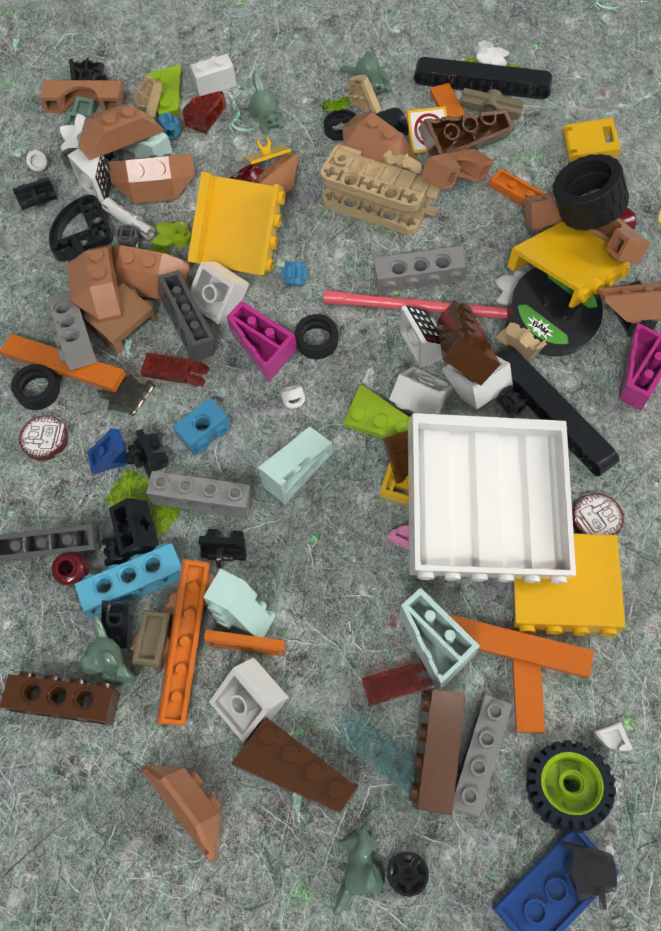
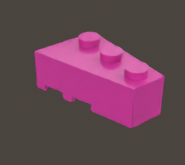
[227,301,297,382]

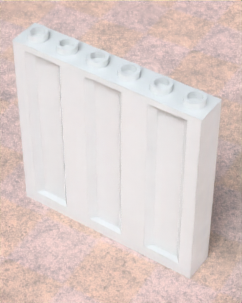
[408,413,576,584]

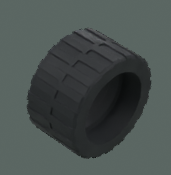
[553,154,629,231]

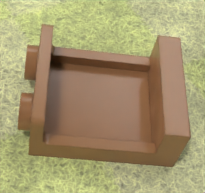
[82,283,157,354]

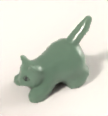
[339,52,392,94]
[248,71,285,134]
[80,614,136,687]
[333,827,385,916]

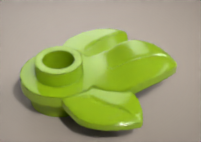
[151,220,191,247]

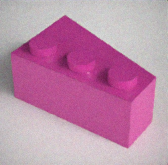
[619,322,661,411]

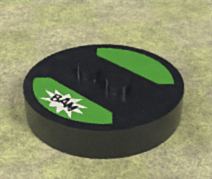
[507,267,603,357]

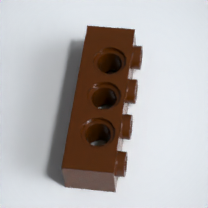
[0,671,120,726]

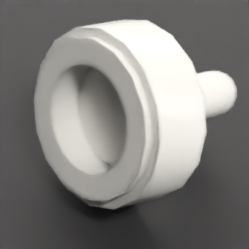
[26,150,48,171]
[280,384,305,409]

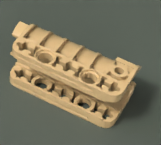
[320,144,440,235]

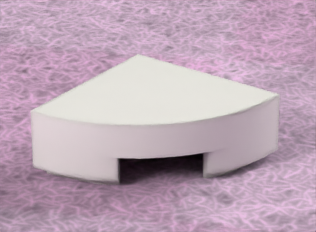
[593,722,633,752]

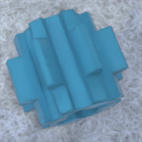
[156,112,181,141]
[281,261,308,286]

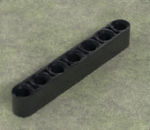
[413,57,553,99]
[495,345,620,477]

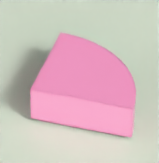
[387,524,409,550]

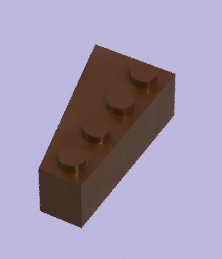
[418,109,515,156]
[437,300,500,386]
[409,688,466,815]
[231,717,357,814]

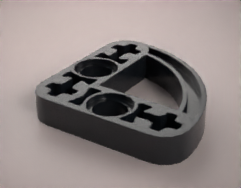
[49,194,113,262]

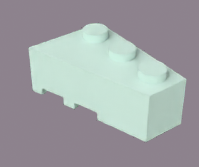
[120,104,173,159]
[258,426,333,505]
[204,569,276,637]
[399,588,480,690]

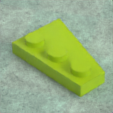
[144,64,182,117]
[343,384,410,439]

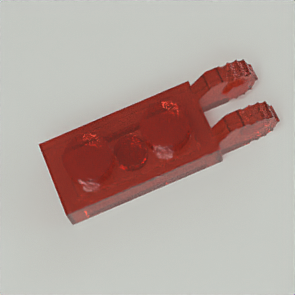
[141,353,209,387]
[361,662,435,707]

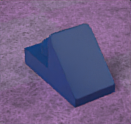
[87,428,127,474]

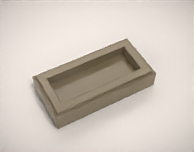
[132,610,172,668]

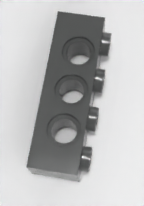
[158,270,215,362]
[0,524,101,561]

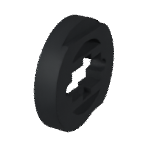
[323,109,356,141]

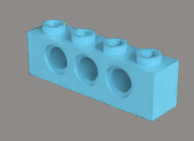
[74,543,181,618]

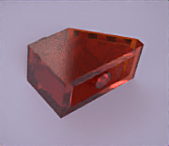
[182,91,226,134]

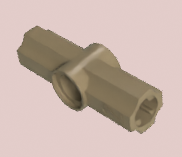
[460,88,524,119]

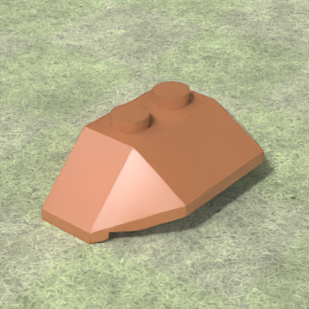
[78,105,163,160]
[342,112,418,163]
[252,153,298,197]
[108,154,195,204]
[67,244,122,322]
[112,245,191,300]
[598,283,661,323]
[140,765,223,863]

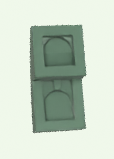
[63,96,97,126]

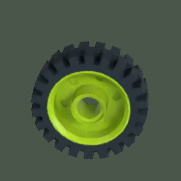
[526,740,616,834]

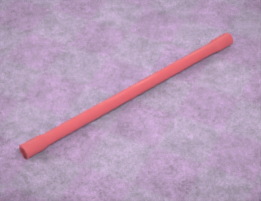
[324,290,508,319]

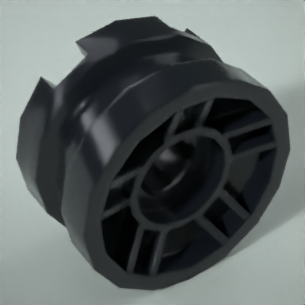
[387,851,429,897]

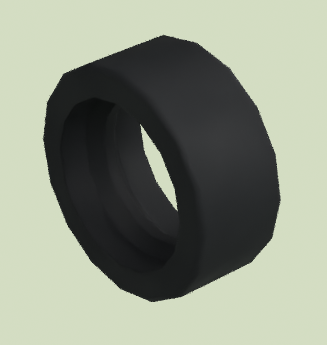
[294,314,338,360]
[11,364,60,410]

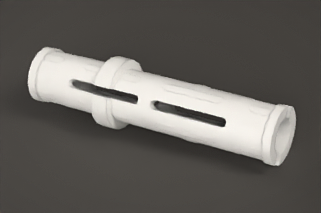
[102,198,156,240]

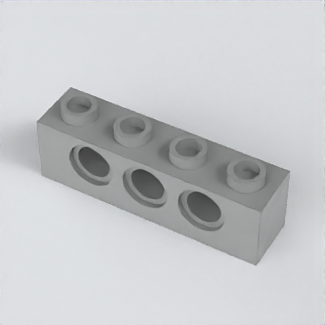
[374,246,467,293]
[45,291,97,371]
[146,471,252,519]
[453,694,513,819]

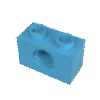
[172,398,231,456]

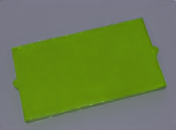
[104,469,182,535]

